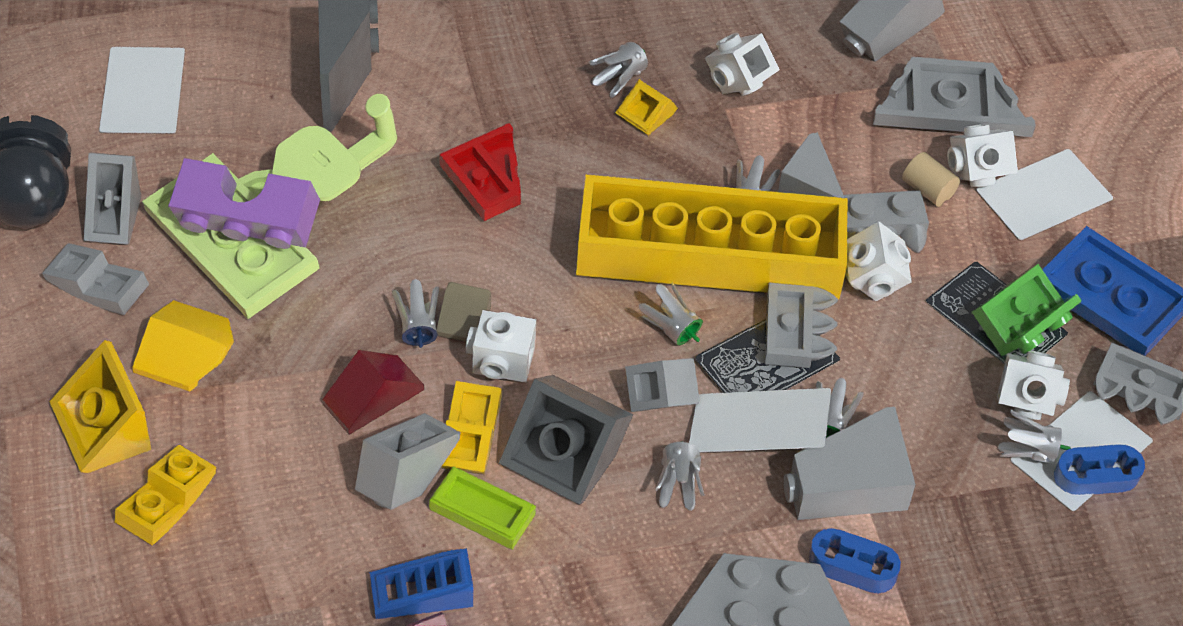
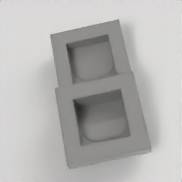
[42,243,149,315]

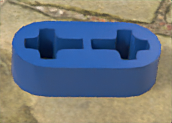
[1054,444,1145,495]
[809,528,901,594]

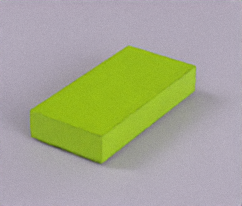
[429,466,536,550]

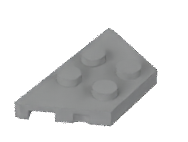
[873,57,1036,137]
[672,553,851,626]

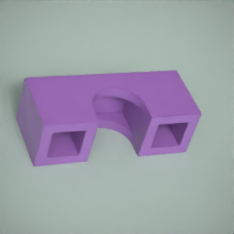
[168,158,320,249]

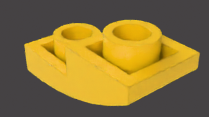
[115,445,216,546]

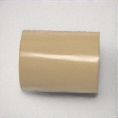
[902,152,960,207]

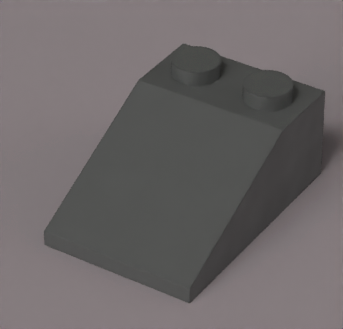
[318,0,379,132]

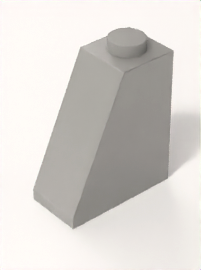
[840,0,945,62]
[784,407,916,520]

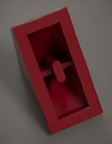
[322,350,424,435]

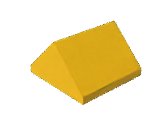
[49,340,151,473]

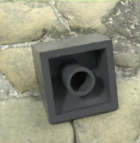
[499,375,634,505]

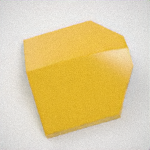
[132,300,234,392]

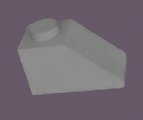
[355,413,461,510]

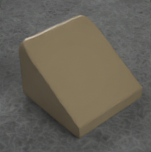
[436,282,491,342]

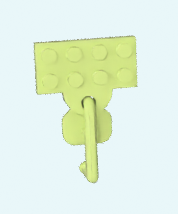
[142,94,397,319]

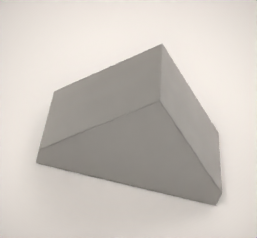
[778,132,844,198]
[84,152,141,244]

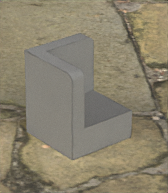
[625,358,699,412]

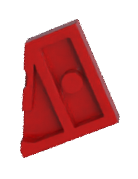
[439,123,521,221]

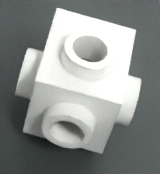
[705,33,779,96]
[947,124,1018,187]
[845,221,912,301]
[466,310,537,383]
[997,351,1070,420]

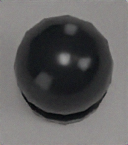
[0,115,71,229]

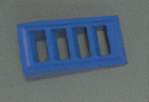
[370,548,474,619]

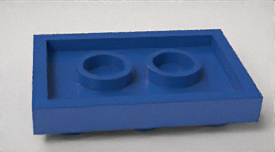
[1042,226,1183,356]

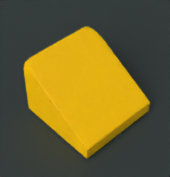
[615,79,678,136]

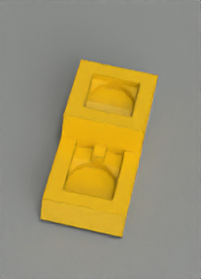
[441,381,502,474]

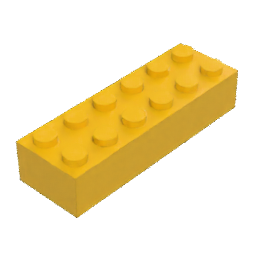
[576,174,848,299]

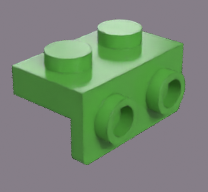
[972,264,1082,356]

